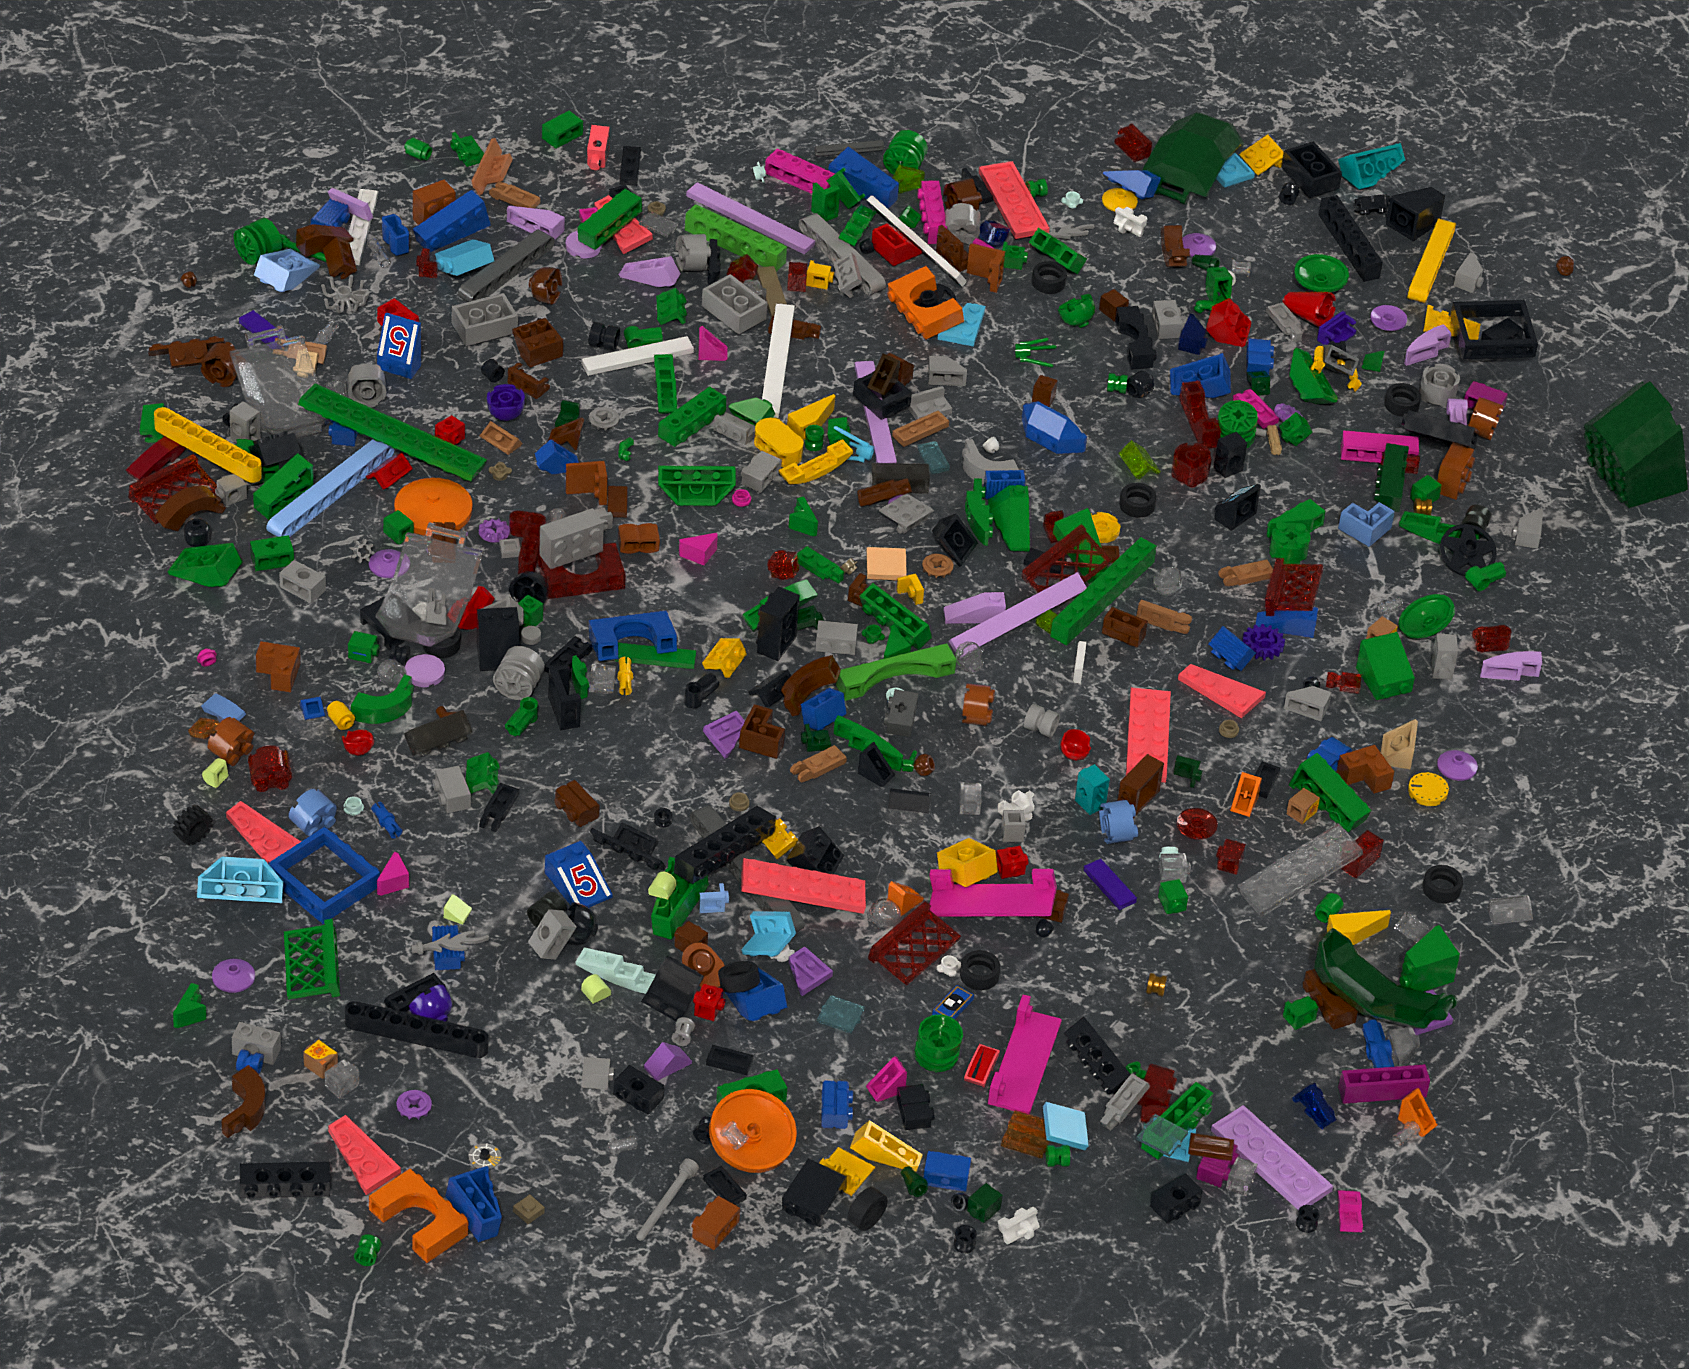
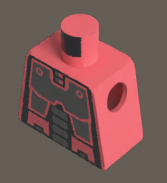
[587,125,609,170]

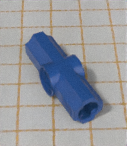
[1362,1020,1394,1068]

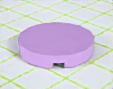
[566,231,602,259]
[405,654,445,688]

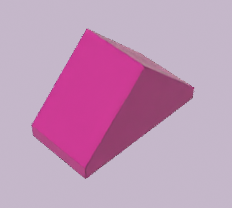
[698,326,728,361]
[679,533,718,565]
[377,852,409,896]
[866,1056,907,1102]

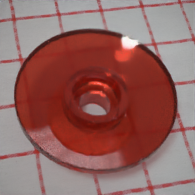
[1177,808,1218,839]

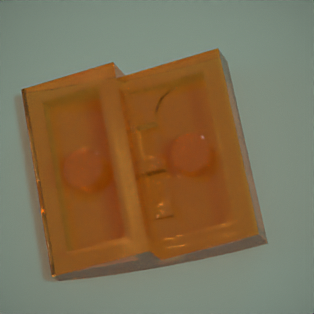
[1001,1110,1050,1159]

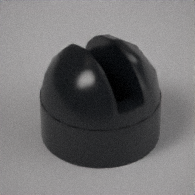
[859,238,874,254]
[1303,676,1320,688]
[1036,919,1054,938]
[951,1193,969,1211]

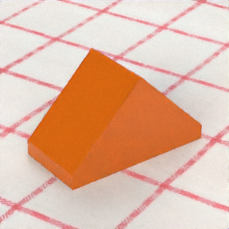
[1230,772,1262,817]
[887,881,924,916]
[1398,1088,1437,1137]

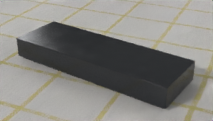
[619,146,641,186]

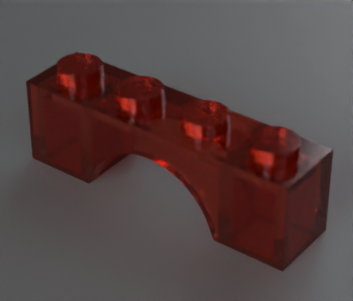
[1179,381,1221,449]

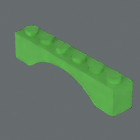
[836,643,956,701]

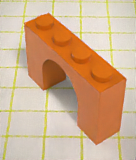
[887,266,964,340]
[369,1169,468,1263]

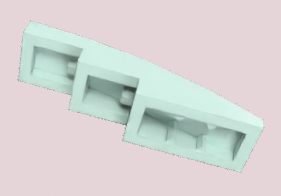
[576,948,656,994]

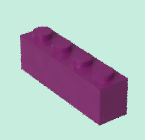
[1338,1064,1430,1104]

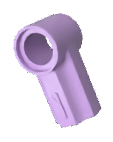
[1446,398,1468,425]

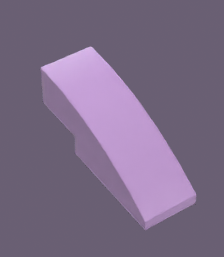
[1404,324,1452,366]
[1480,651,1542,681]

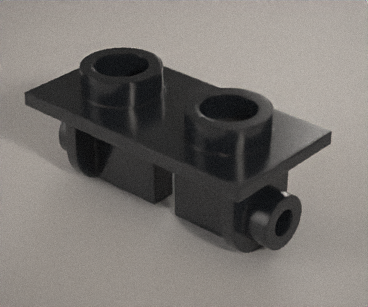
[1354,194,1390,215]

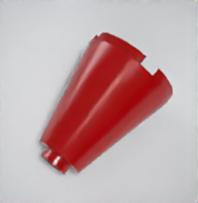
[1283,292,1336,327]

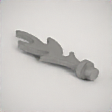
[1049,224,1094,239]
[411,930,489,955]

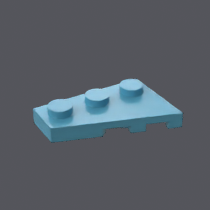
[938,303,986,347]

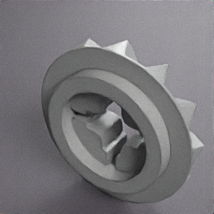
[589,407,619,431]

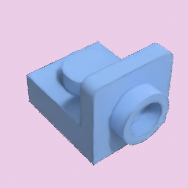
[699,883,729,913]

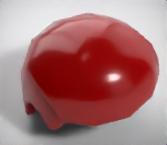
[1060,729,1091,761]
[342,730,375,756]

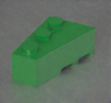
[253,453,313,520]

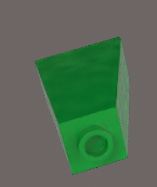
[1053,508,1108,584]

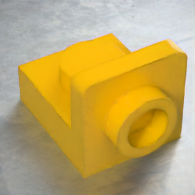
[897,574,924,605]

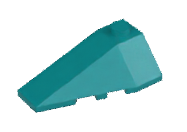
[1338,143,1405,189]

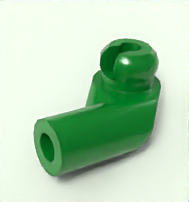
[618,437,634,461]

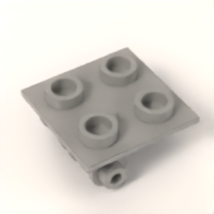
[879,493,934,534]

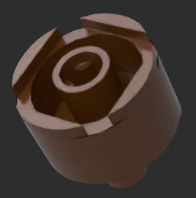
[943,178,982,211]
[200,342,246,387]

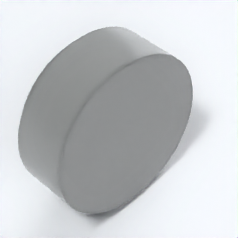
[521,626,541,645]

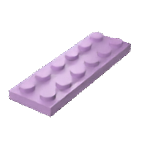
[1211,1105,1333,1210]

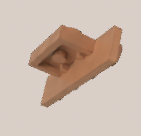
[472,138,513,195]

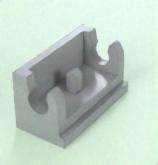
[426,588,446,625]

